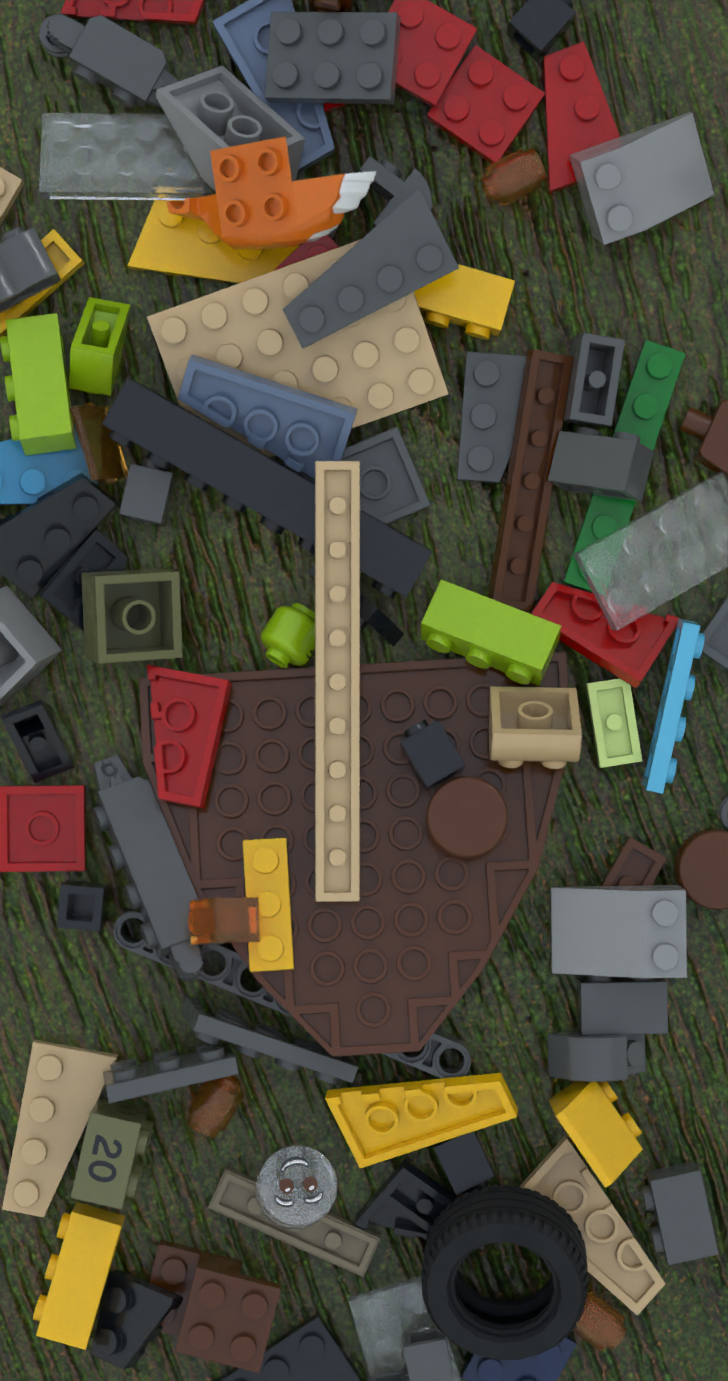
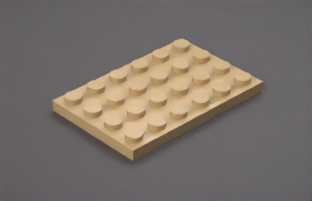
[147,239,449,457]

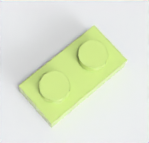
[585,678,642,768]

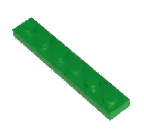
[562,340,686,596]

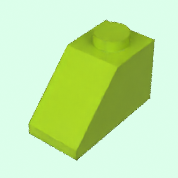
[69,297,130,396]

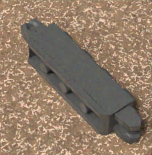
[92,755,208,982]

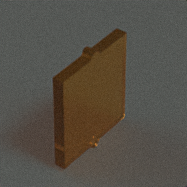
[70,402,128,485]

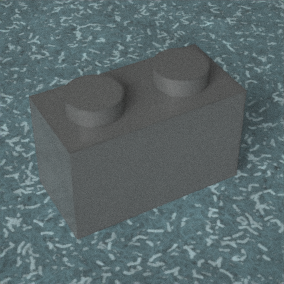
[563,333,625,429]
[548,427,654,502]
[577,975,668,1035]
[640,1161,719,1265]

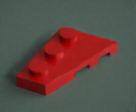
[60,0,206,25]
[543,41,620,195]
[531,582,682,689]
[147,665,232,809]

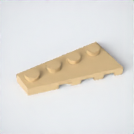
[2,1039,118,1217]

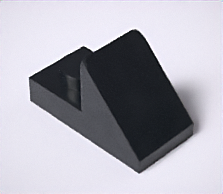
[1,700,74,783]

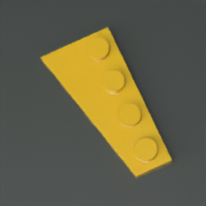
[127,187,300,284]
[325,1073,518,1169]

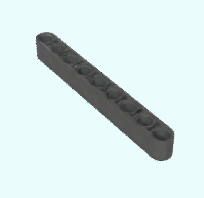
[113,908,471,1078]

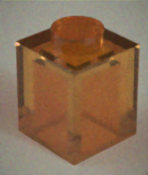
[188,898,260,945]

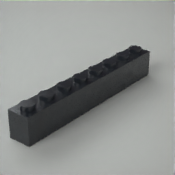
[102,378,432,599]

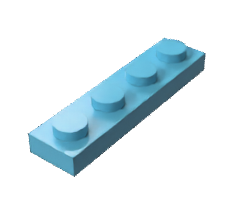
[642,618,705,794]

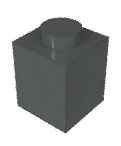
[119,459,176,526]

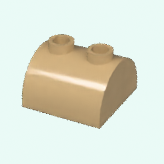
[489,686,582,769]

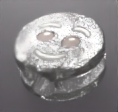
[255,1145,337,1229]

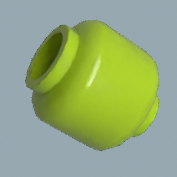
[260,603,315,669]

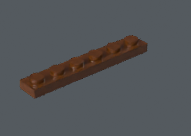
[488,349,573,612]

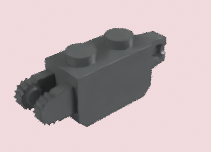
[47,14,178,109]

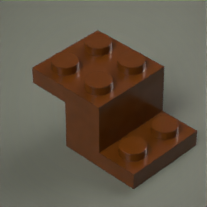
[149,1240,282,1373]

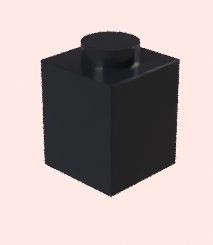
[506,0,576,63]
[400,720,465,791]
[57,880,109,932]
[433,1131,495,1195]

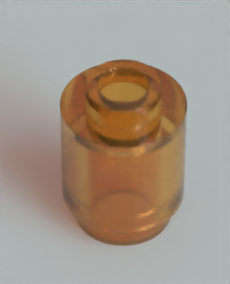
[480,148,547,207]
[187,1075,245,1138]
[572,1291,627,1352]

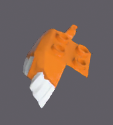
[166,136,377,250]

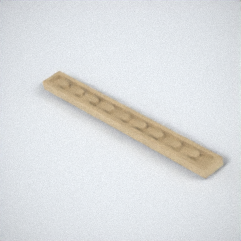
[315,461,360,902]

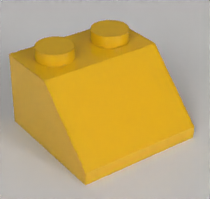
[548,1081,643,1188]

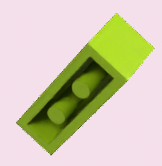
[0,313,77,456]
[421,579,561,686]

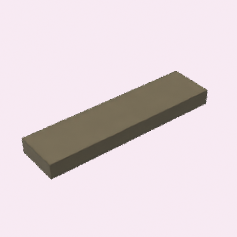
[208,1166,381,1277]

